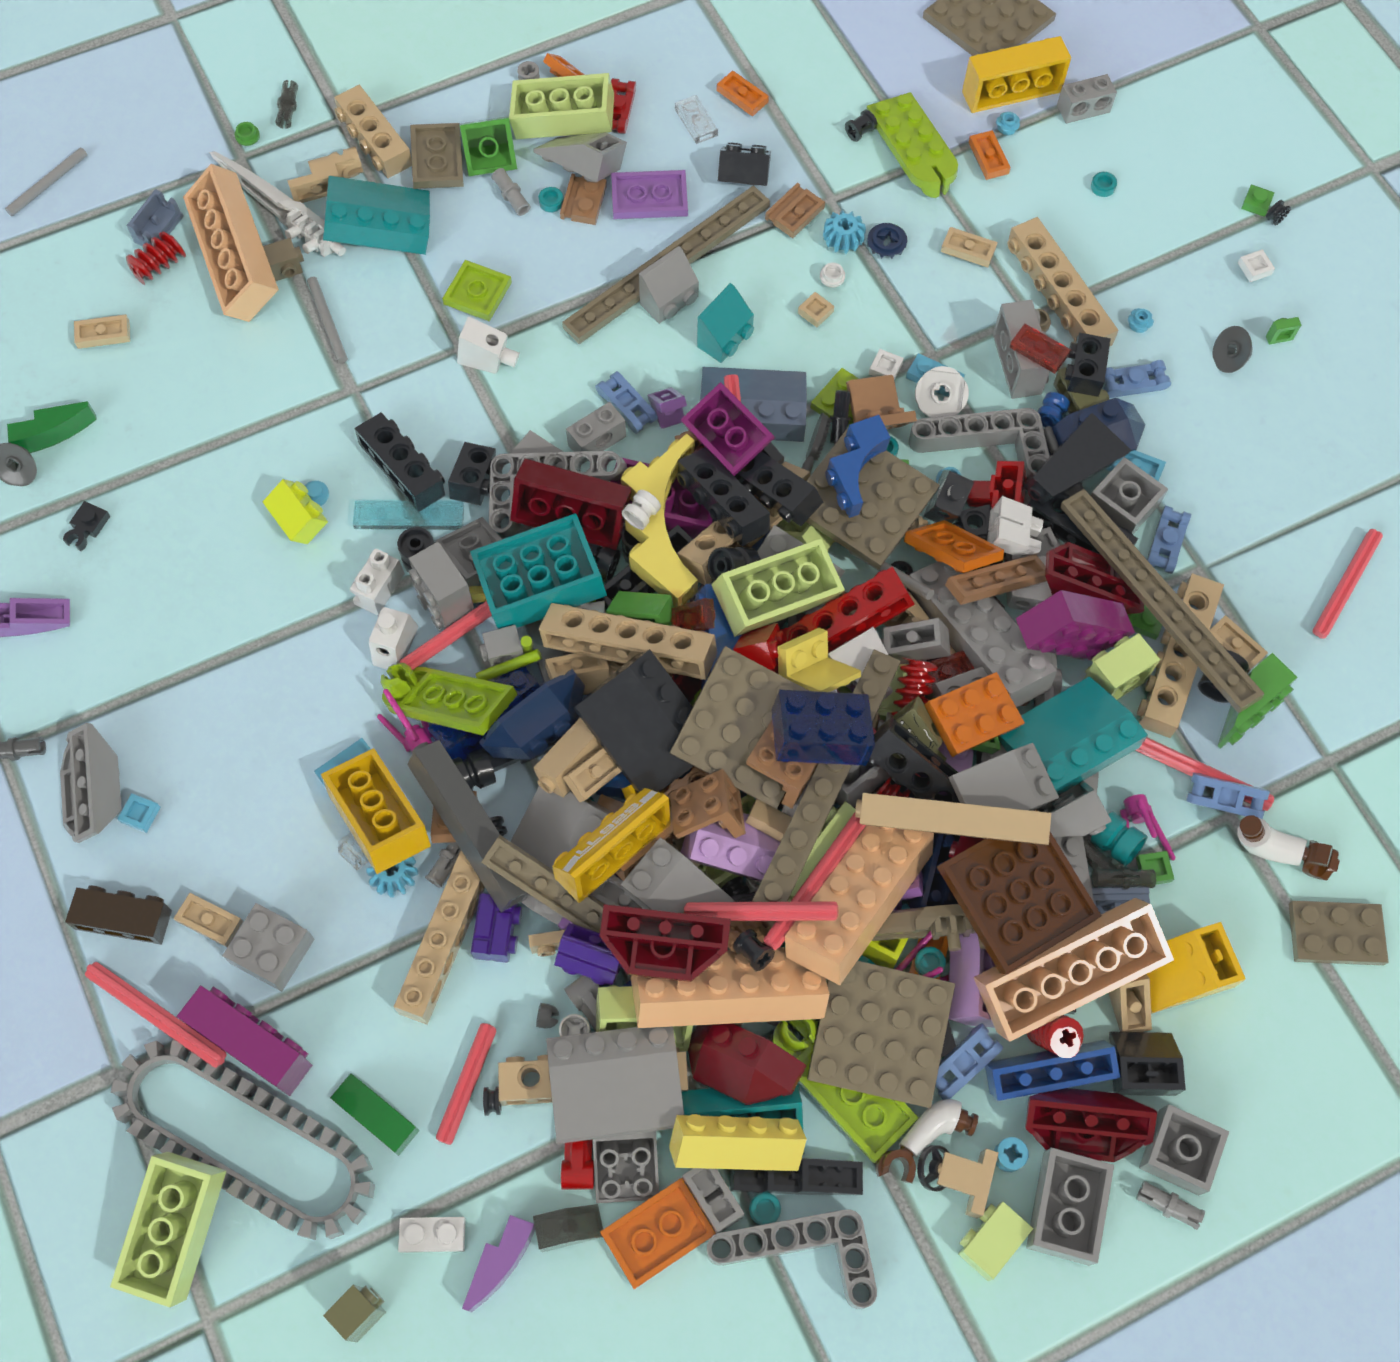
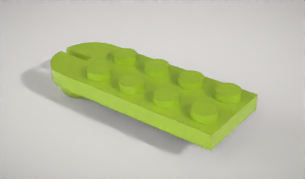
[866,92,958,198]
[380,663,518,735]
[772,1019,919,1163]

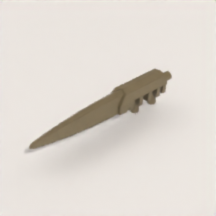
[784,904,985,951]

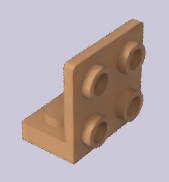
[846,375,917,429]
[746,719,826,809]
[670,769,746,839]

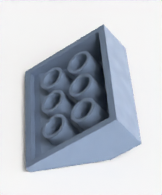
[700,367,807,442]

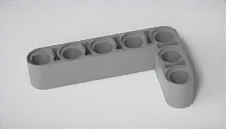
[909,408,1050,481]
[489,451,627,537]
[706,1210,877,1309]

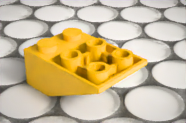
[1147,922,1246,1014]

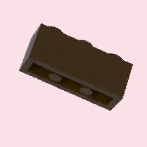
[65,885,172,945]

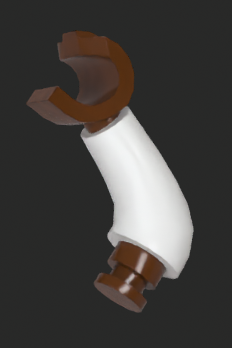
[1237,815,1340,881]
[875,1099,979,1183]

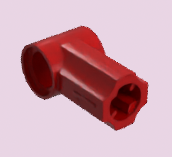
[561,1139,594,1190]

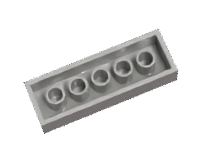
[907,561,1057,708]

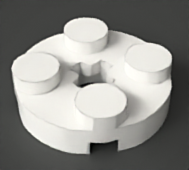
[915,366,969,418]

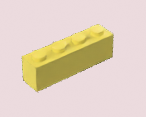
[669,1114,807,1171]

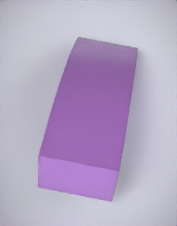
[0,598,70,637]
[462,1215,537,1312]

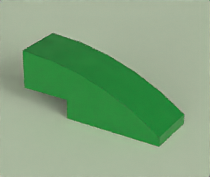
[7,401,97,453]
[330,1073,420,1156]

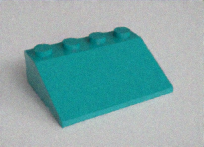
[323,176,430,255]
[470,513,607,629]
[998,676,1148,796]

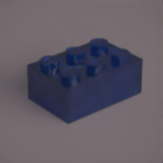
[772,689,875,765]

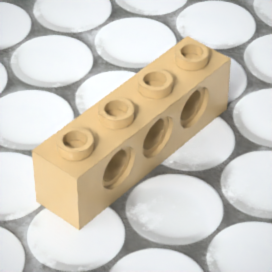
[334,84,412,179]

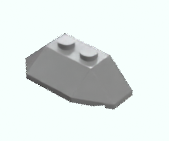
[60,723,122,843]

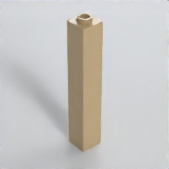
[534,672,673,798]
[855,793,1052,845]

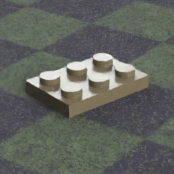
[410,123,464,189]
[1289,901,1389,966]

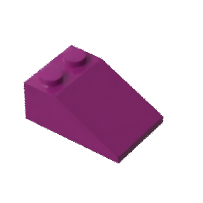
[681,382,775,476]

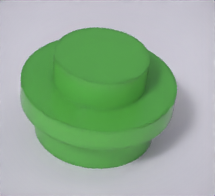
[234,122,260,146]

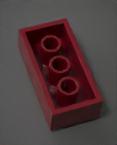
[510,458,632,550]

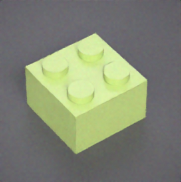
[1084,633,1161,700]

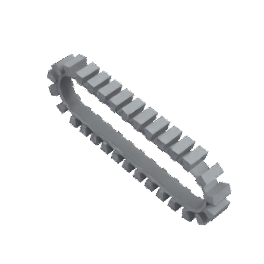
[111,1040,375,1240]

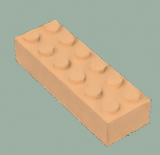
[183,164,279,322]
[785,825,934,985]
[973,898,1174,1042]
[631,947,830,1028]

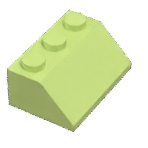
[596,985,693,1052]

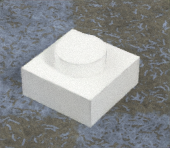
[1238,249,1275,282]
[869,349,904,380]

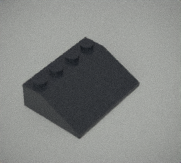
[573,649,694,793]

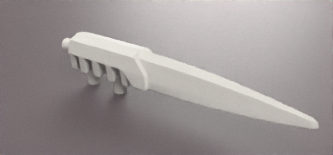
[209,151,346,257]

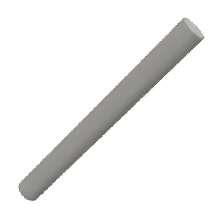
[5,147,87,216]
[307,277,348,363]
[849,551,934,600]

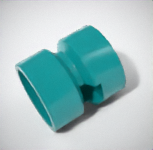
[1090,811,1148,867]

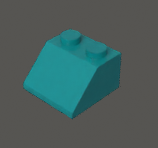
[697,283,754,363]

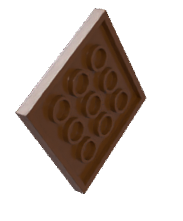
[937,809,1102,975]

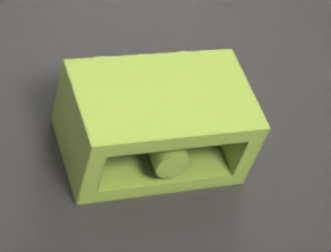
[958,1202,1034,1281]

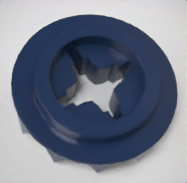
[867,223,907,259]

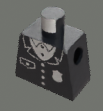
[923,469,974,523]

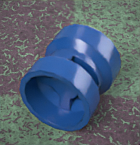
[1037,392,1070,428]

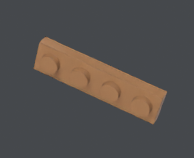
[945,554,1047,605]

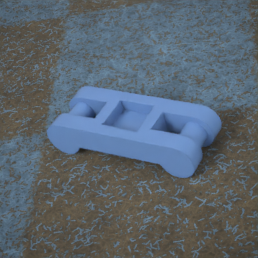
[1104,360,1171,398]
[595,371,658,434]
[1147,505,1191,574]
[1186,773,1270,819]
[935,1023,1003,1100]

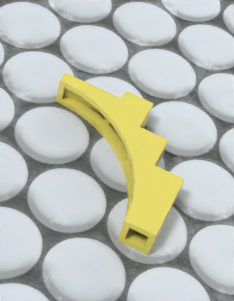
[621,433,698,610]

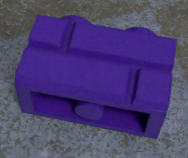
[471,893,522,963]
[554,923,621,985]

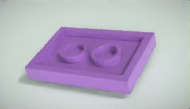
[611,170,688,219]

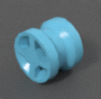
[994,1137,1029,1173]

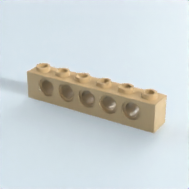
[1007,217,1119,354]
[677,462,811,585]
[1136,573,1224,738]
[539,603,717,680]
[394,850,485,1025]
[498,1048,688,1106]

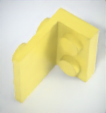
[778,628,861,696]

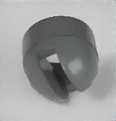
[536,1003,559,1028]

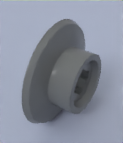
[1212,326,1253,373]
[0,443,37,486]

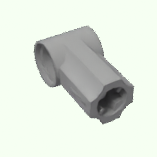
[564,975,601,1031]

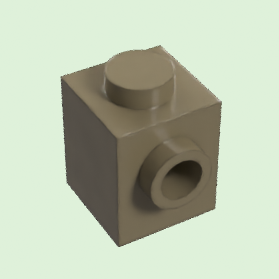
[263,238,304,281]

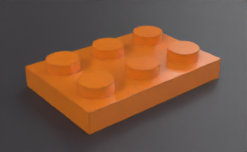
[904,520,1004,573]
[924,672,1025,757]
[600,1178,716,1289]

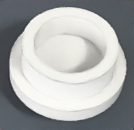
[820,262,845,288]

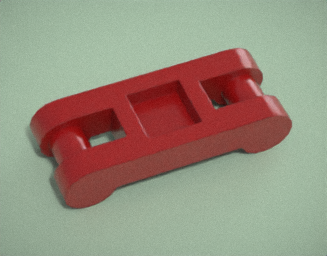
[611,78,636,134]

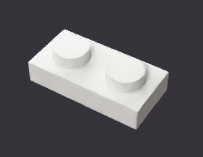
[398,1217,466,1253]

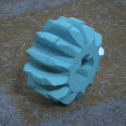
[823,209,866,254]
[366,856,418,898]

